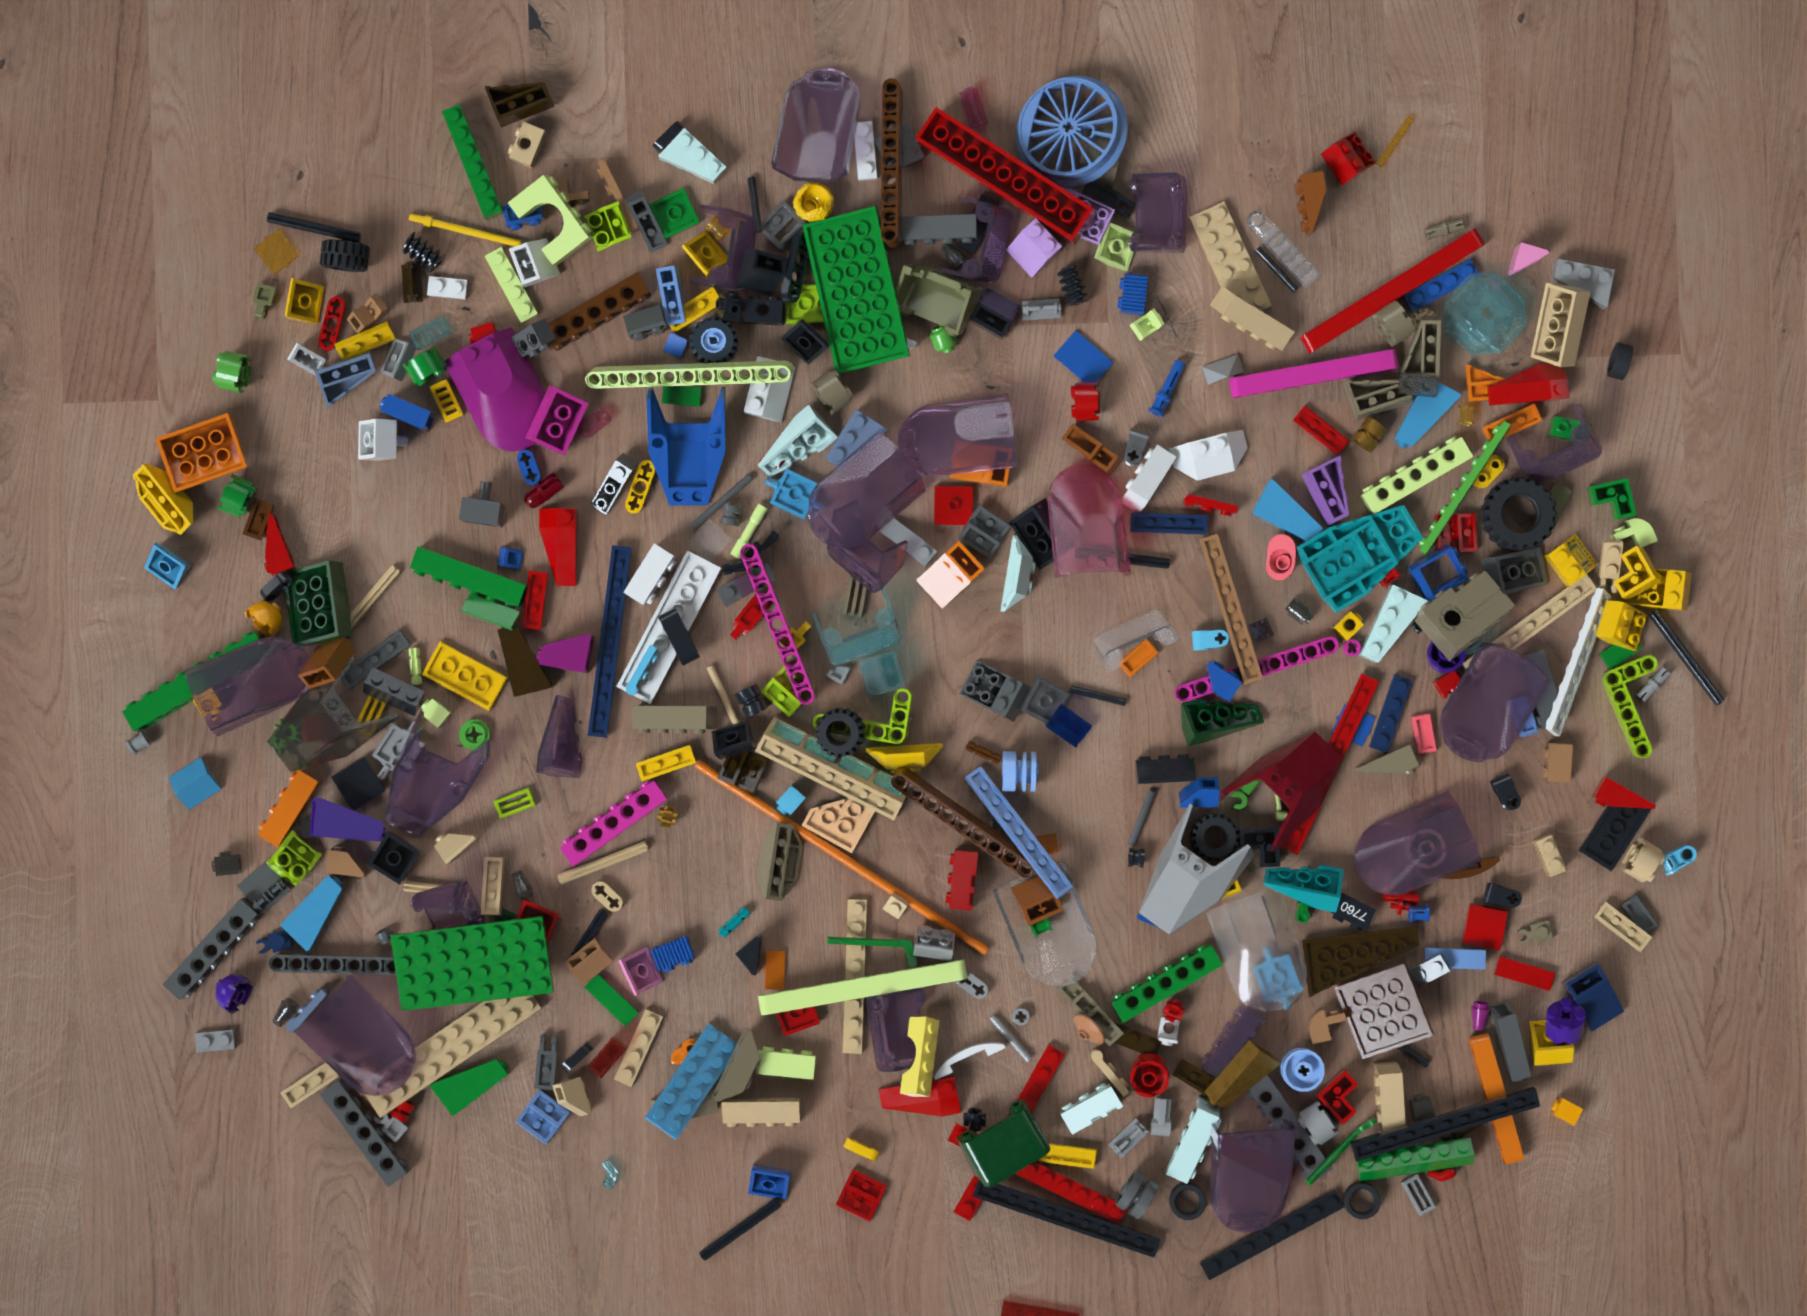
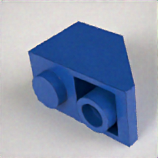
[1206,660,1242,702]
[1179,777,1219,808]

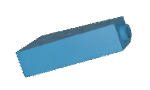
[1393,377,1461,449]
[1251,479,1323,542]
[280,875,345,952]

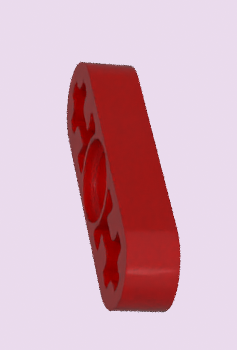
[318,296,346,352]

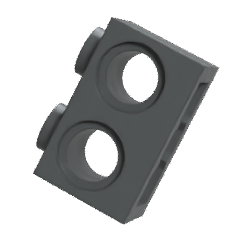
[511,319,555,358]

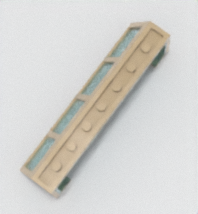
[755,717,906,820]

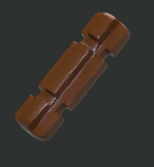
[965,741,1002,764]

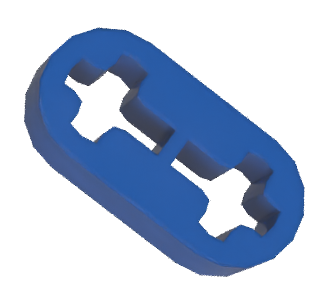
[517,450,541,485]

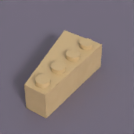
[1210,286,1295,351]
[1374,1060,1406,1133]

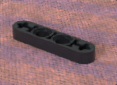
[781,231,809,303]

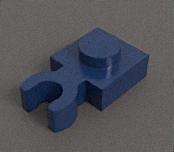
[256,930,293,954]

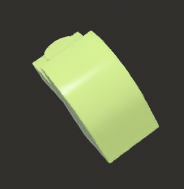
[1610,518,1658,547]

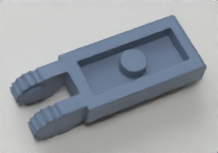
[286,988,330,1032]

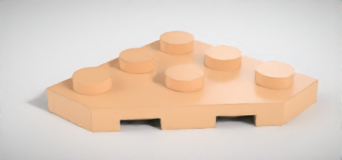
[801,798,875,853]

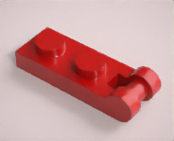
[1183,495,1238,517]

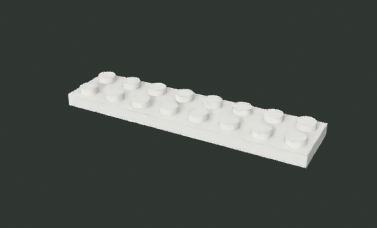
[616,551,722,704]

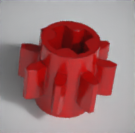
[1162,999,1185,1023]

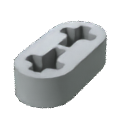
[956,970,988,999]

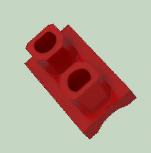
[1382,882,1420,915]

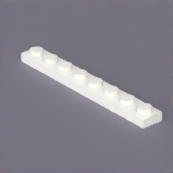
[1545,588,1612,737]

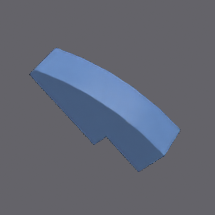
[1424,947,1486,970]

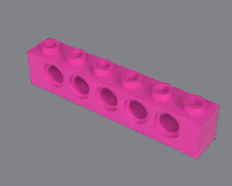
[560,780,668,867]

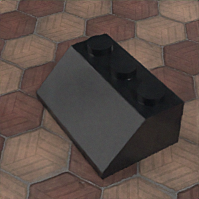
[1009,498,1076,570]
[1135,754,1196,784]

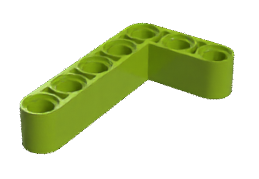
[1601,655,1658,758]
[813,688,914,744]

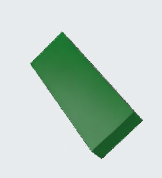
[461,594,521,631]
[584,974,639,1027]

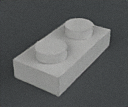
[195,1029,236,1053]

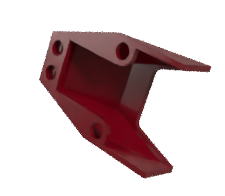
[1220,731,1343,852]

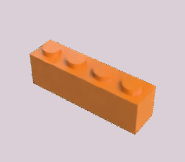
[258,770,321,847]

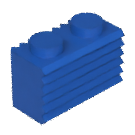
[1117,273,1148,316]
[651,935,696,973]

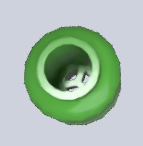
[929,325,957,353]

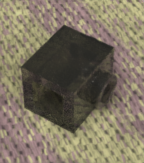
[212,851,242,876]

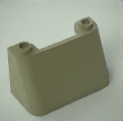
[896,264,983,337]

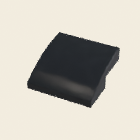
[331,756,386,811]

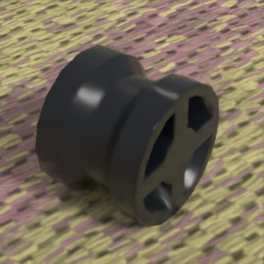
[1128,848,1145,868]

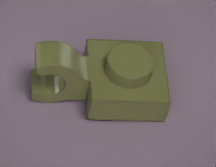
[252,283,277,319]

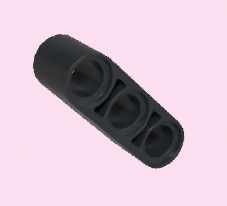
[658,608,700,666]

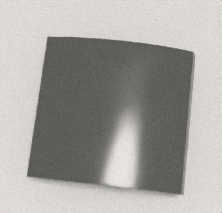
[958,504,1011,559]

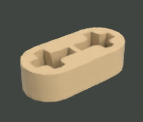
[591,881,623,912]

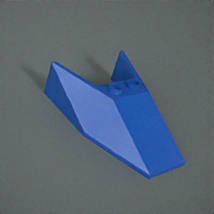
[647,387,726,505]

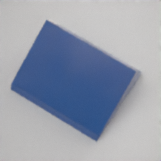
[748,1164,791,1200]

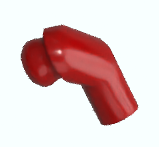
[1427,1167,1457,1182]

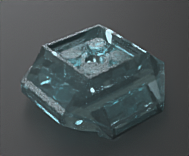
[1443,272,1527,355]

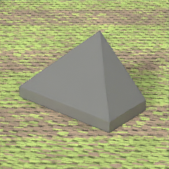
[1202,354,1244,385]

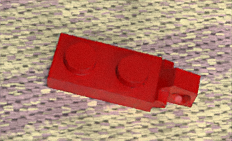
[730,591,773,640]

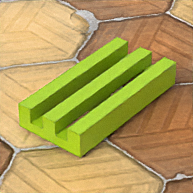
[493,787,536,819]

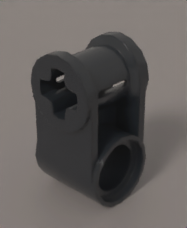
[1490,772,1521,810]
[1483,883,1522,907]

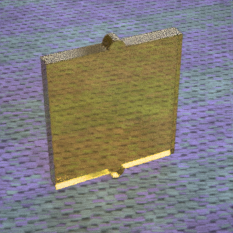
[253,229,299,275]

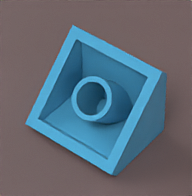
[144,542,193,590]
[169,757,222,810]

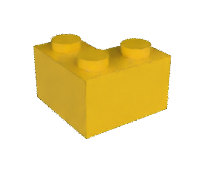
[1614,546,1662,600]

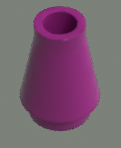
[1471,1001,1490,1031]

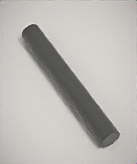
[1128,790,1156,847]

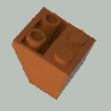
[1011,875,1064,926]

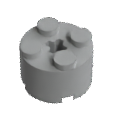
[1298,1100,1340,1145]

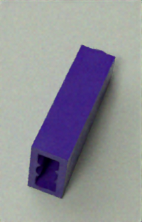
[310,797,386,842]

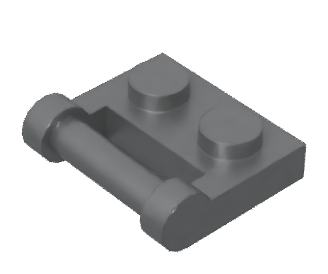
[761,200,807,252]

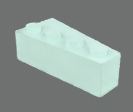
[1358,585,1428,663]
[1166,1096,1221,1184]

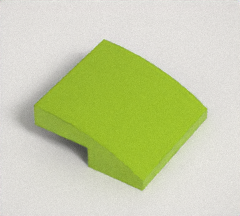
[761,662,816,717]

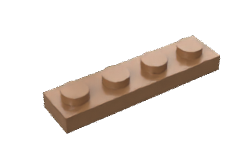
[596,159,639,233]

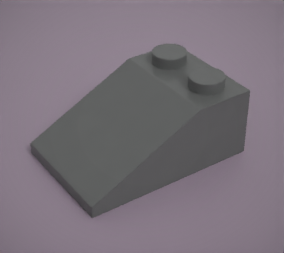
[1481,547,1548,594]

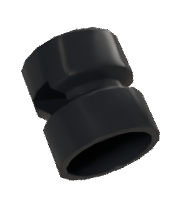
[734,684,768,718]

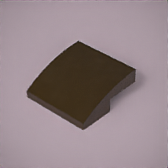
[717,751,770,795]

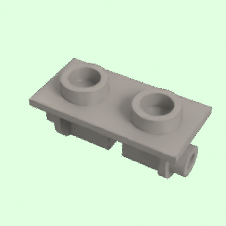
[1021,299,1061,321]
[1108,1118,1149,1159]

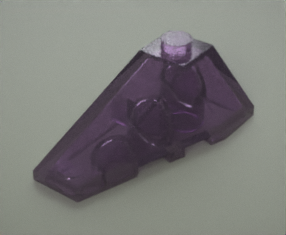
[536,695,582,778]

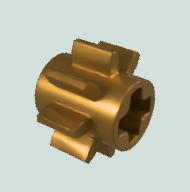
[657,804,679,828]

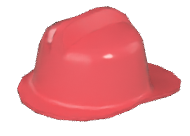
[1266,534,1297,580]

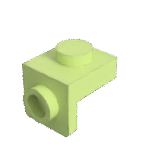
[1130,309,1164,341]

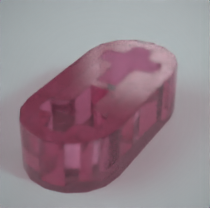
[578,409,611,438]

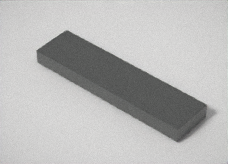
[339,629,412,690]

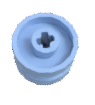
[1280,1047,1325,1092]

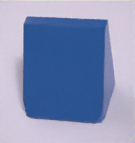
[663,333,689,359]
[497,547,523,570]

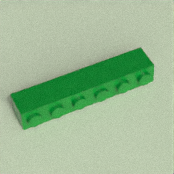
[442,104,504,221]
[410,546,527,609]
[1355,1138,1475,1182]

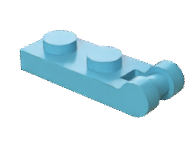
[626,645,659,695]

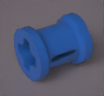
[1408,905,1430,922]

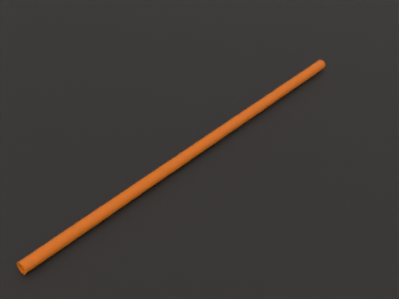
[694,759,989,955]

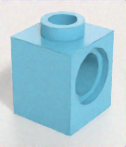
[776,785,806,815]

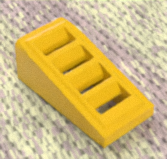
[429,379,463,423]

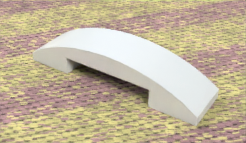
[934,1042,1005,1080]

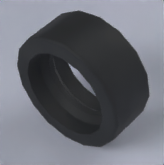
[1607,342,1633,380]
[1169,1182,1206,1220]
[1343,1182,1381,1220]

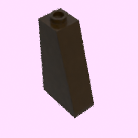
[497,625,553,697]

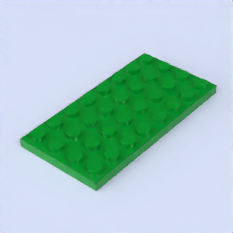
[802,206,911,374]
[390,916,554,1011]

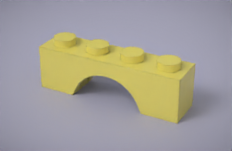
[900,1017,940,1097]

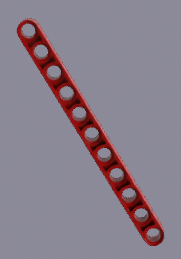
[1299,228,1486,354]

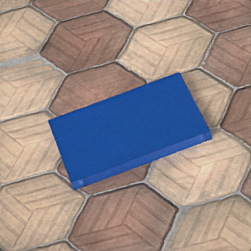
[1054,330,1113,382]

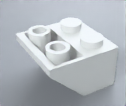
[509,238,560,288]

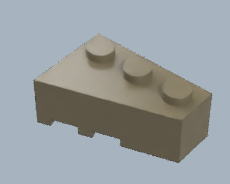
[1400,316,1441,377]
[1344,380,1413,421]

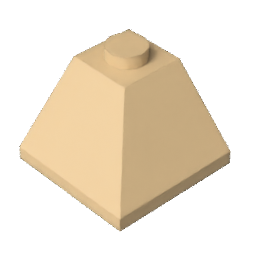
[434,833,480,864]

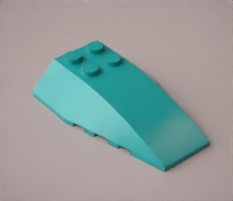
[1297,505,1423,613]

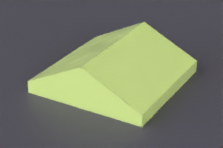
[1094,222,1140,271]

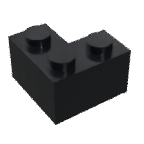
[1238,827,1281,868]

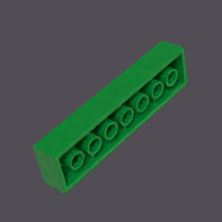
[122,632,273,732]

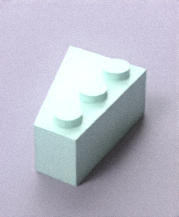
[658,128,728,184]

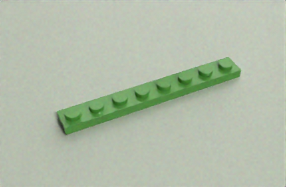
[1419,421,1511,555]

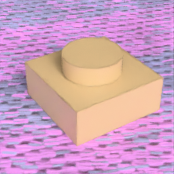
[883,892,909,919]

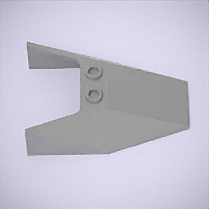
[1139,804,1255,935]

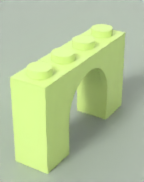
[508,175,593,265]

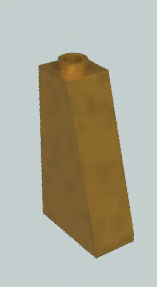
[1205,1040,1280,1109]

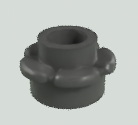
[375,927,393,944]

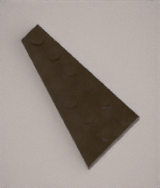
[1302,926,1419,997]

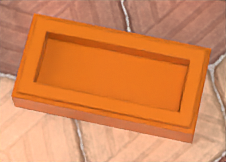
[1118,638,1159,677]

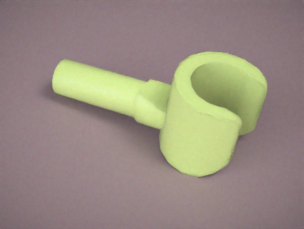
[1275,795,1287,821]

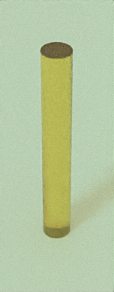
[1376,116,1414,168]

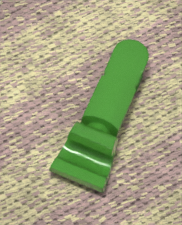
[1230,780,1261,810]

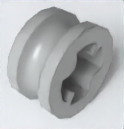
[1011,1008,1030,1026]

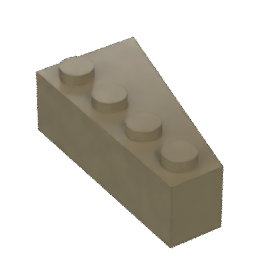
[632,706,717,733]

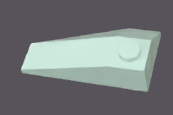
[758,405,838,477]

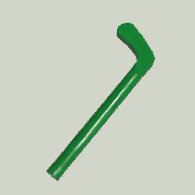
[827,936,917,968]
[1305,1117,1377,1186]

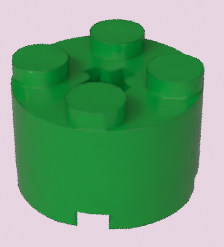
[402,346,447,386]
[217,474,257,518]

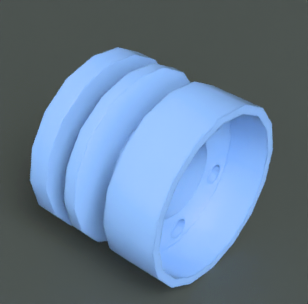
[1002,751,1039,792]

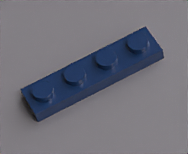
[1130,513,1208,535]
[1368,675,1412,753]

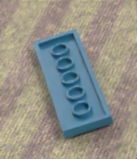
[644,1024,737,1140]

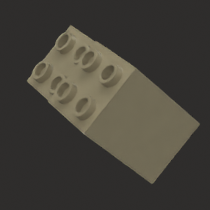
[1415,571,1515,662]

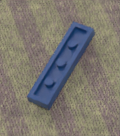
[1403,259,1480,313]

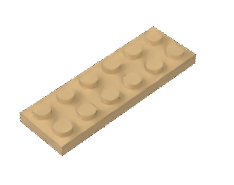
[1189,202,1272,310]

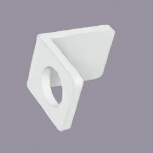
[1157,1017,1180,1046]

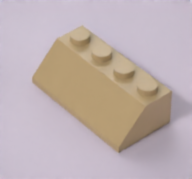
[1531,282,1590,367]
[722,1098,800,1127]

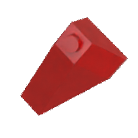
[878,1075,961,1117]

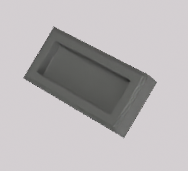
[1620,894,1659,933]

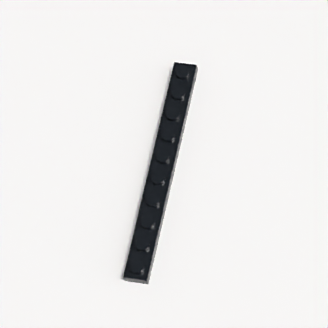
[1350,1086,1540,1162]
[972,1180,1160,1258]

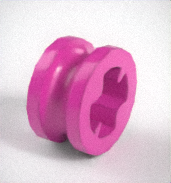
[1343,639,1361,657]

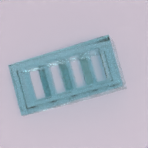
[408,316,452,351]

